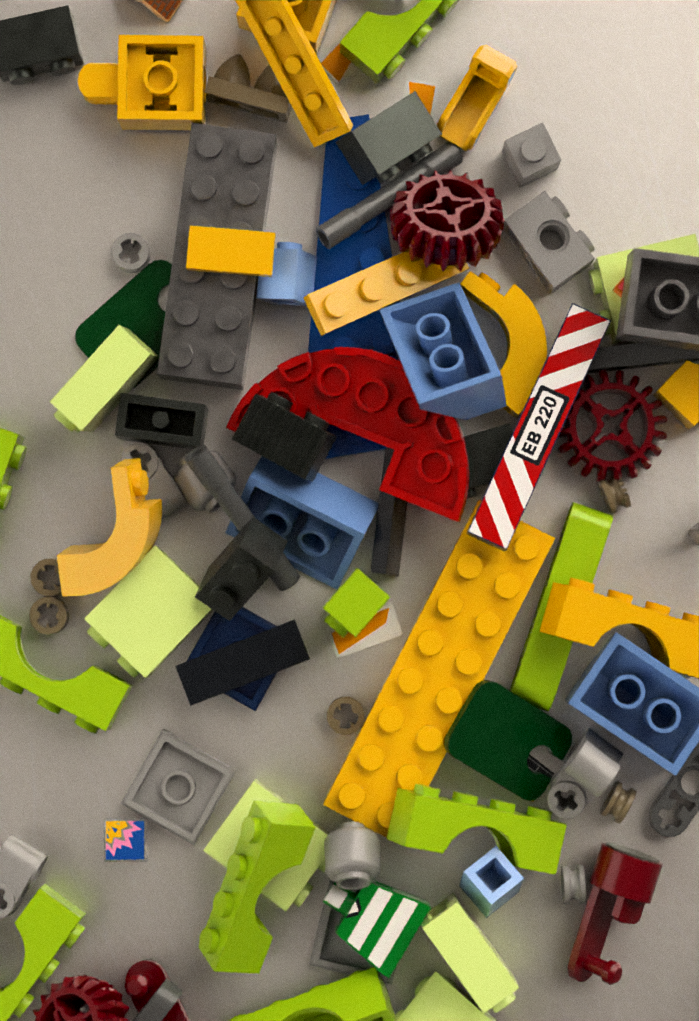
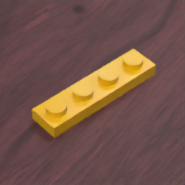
[235,0,354,147]
[303,252,470,336]

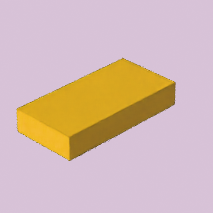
[186,225,276,277]

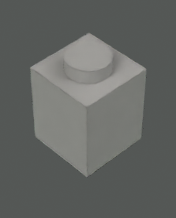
[502,122,561,188]

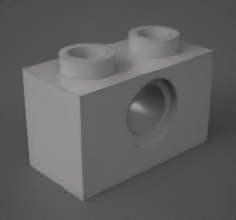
[503,191,595,294]

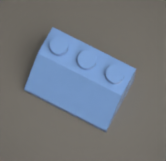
[380,282,507,420]
[225,456,379,590]
[565,632,699,776]

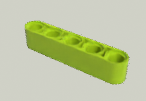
[509,502,613,711]

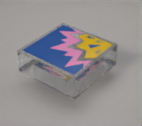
[104,818,148,862]

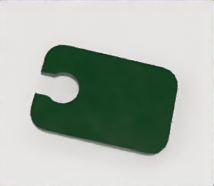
[75,260,172,389]
[444,680,572,801]

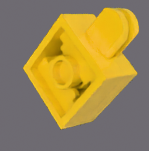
[77,35,207,130]

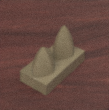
[205,54,291,123]

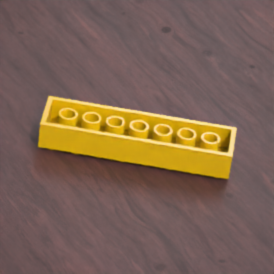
[323,499,555,838]

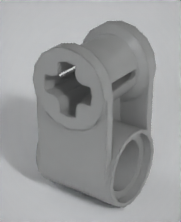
[120,443,189,519]
[0,835,48,919]

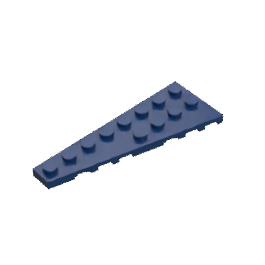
[308,114,400,460]

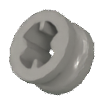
[112,233,151,273]
[561,865,586,905]

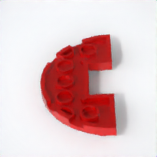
[226,347,469,522]

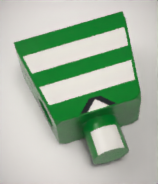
[322,880,431,978]

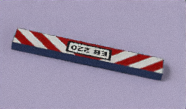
[466,303,611,552]

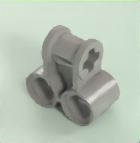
[547,728,623,819]

